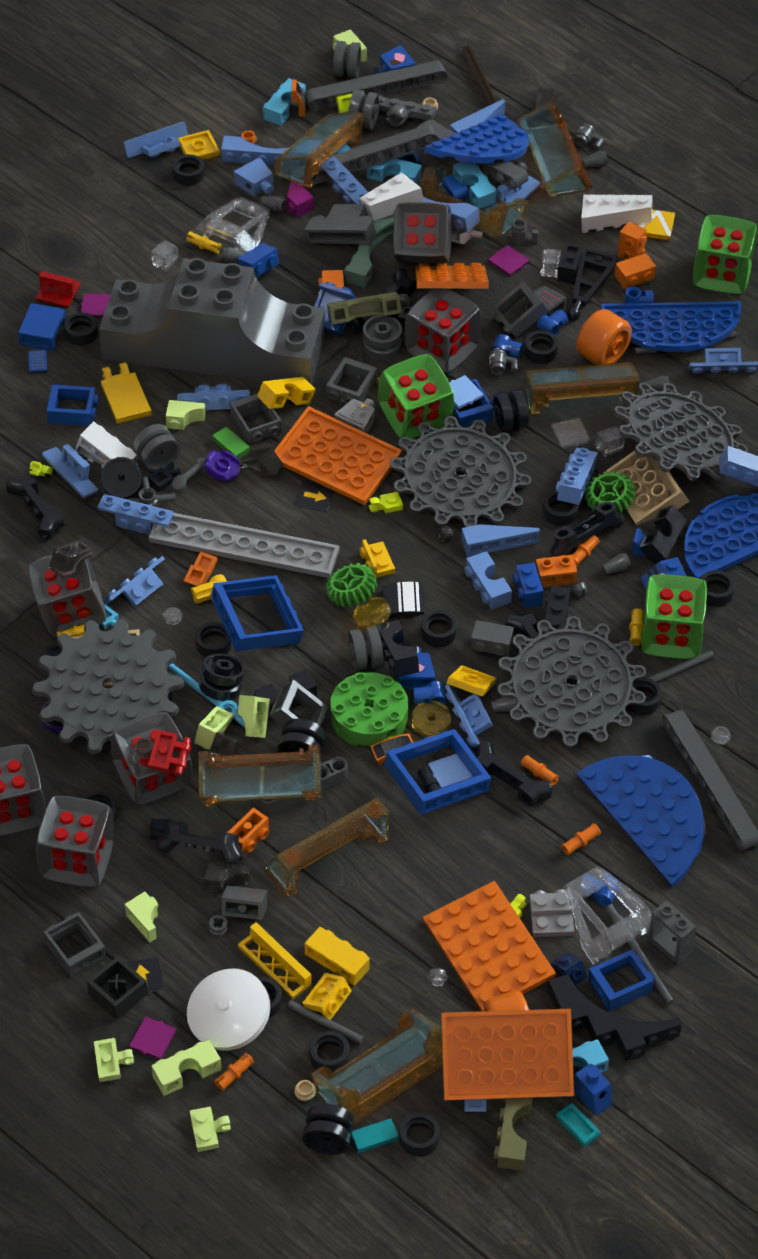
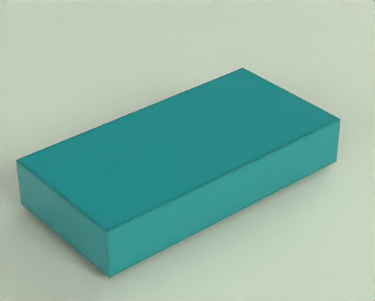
[556,1103,601,1147]
[351,1118,399,1153]

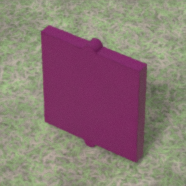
[488,245,530,276]
[81,293,110,318]
[129,1016,177,1060]

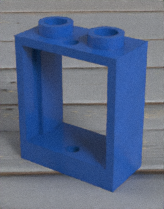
[452,379,493,428]
[47,385,99,426]
[588,949,654,1011]

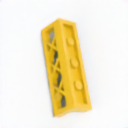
[238,922,312,1000]

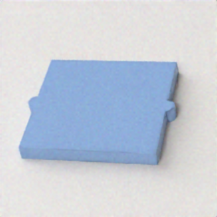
[450,375,483,409]
[428,754,473,788]

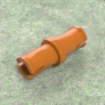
[573,535,599,567]
[521,755,559,786]
[561,823,601,856]
[214,1053,254,1091]

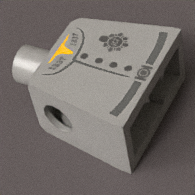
[334,398,375,434]

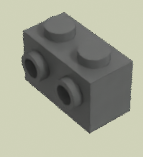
[471,620,514,657]
[222,886,267,920]

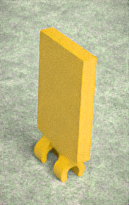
[101,362,151,424]

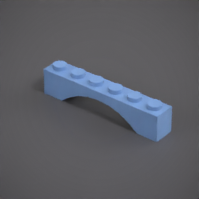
[221,136,324,167]
[423,197,480,233]

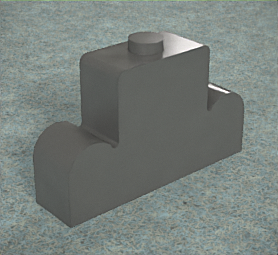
[304,204,376,244]

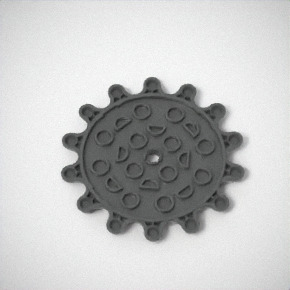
[614,383,748,481]
[390,416,531,527]
[498,616,646,747]
[32,619,184,754]

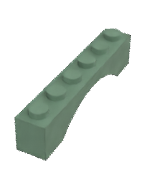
[344,211,395,288]

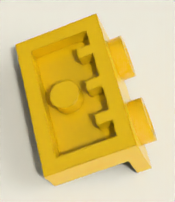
[359,539,395,578]
[303,973,351,1020]

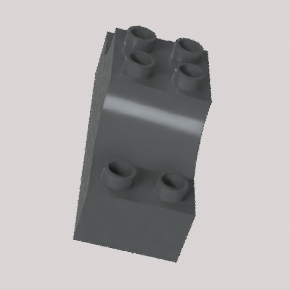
[99,258,325,385]

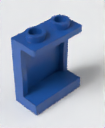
[314,282,356,336]
[18,303,66,351]

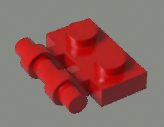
[148,730,191,776]

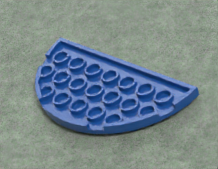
[424,115,529,163]
[601,301,741,353]
[684,493,758,579]
[577,755,704,887]

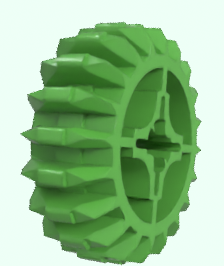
[585,470,635,513]
[326,563,377,608]

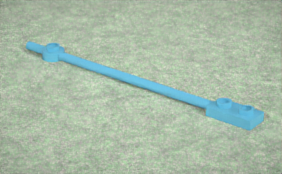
[99,604,245,728]

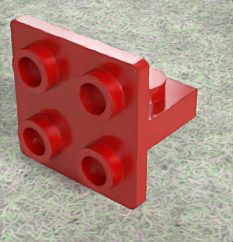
[36,271,80,308]

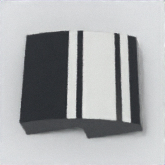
[382,582,425,619]

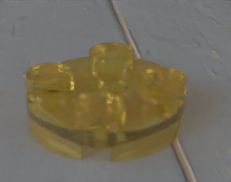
[353,597,392,630]
[412,701,451,737]

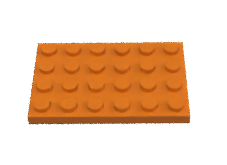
[415,262,489,289]
[270,406,402,505]
[423,881,556,1012]
[441,1009,574,1100]

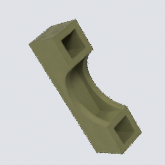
[327,292,402,325]
[494,1097,533,1171]

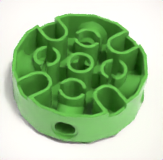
[331,672,408,748]

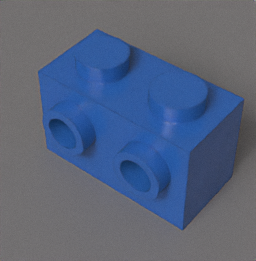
[238,243,279,278]
[513,562,544,608]

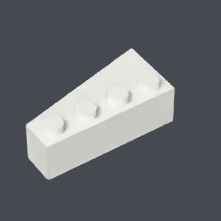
[581,195,653,233]

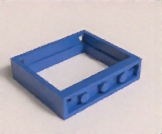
[210,575,304,652]
[384,729,491,815]

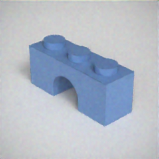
[464,551,512,610]

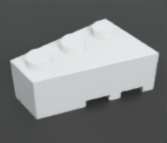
[360,173,424,221]
[75,422,136,478]

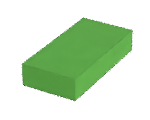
[212,427,250,459]

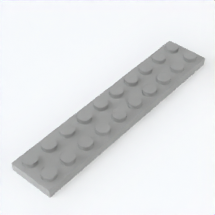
[149,513,340,578]

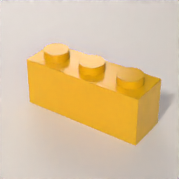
[305,927,370,986]

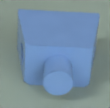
[234,157,274,196]

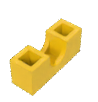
[257,377,316,409]

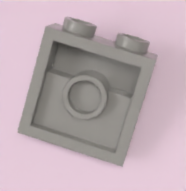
[529,889,574,938]

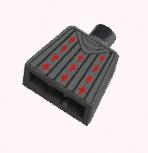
[524,286,567,322]

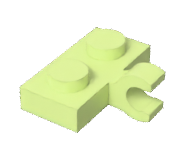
[94,1038,134,1082]
[190,1106,231,1152]

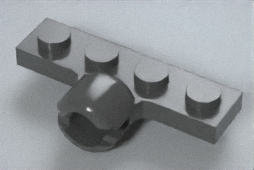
[379,95,437,127]

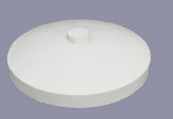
[187,969,270,1051]

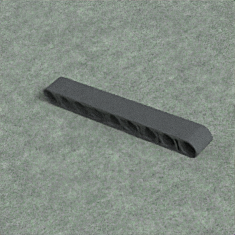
[304,61,448,111]
[415,119,528,190]
[291,125,438,188]
[662,709,758,851]

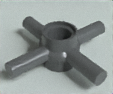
[127,477,176,507]

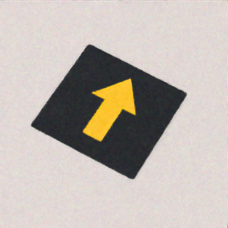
[294,480,334,512]
[126,957,164,992]

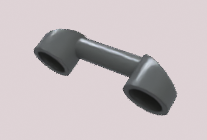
[172,458,208,494]

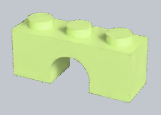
[152,1040,221,1096]

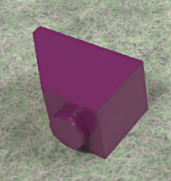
[286,178,314,218]

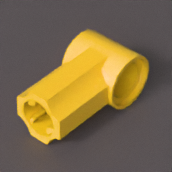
[191,574,227,604]

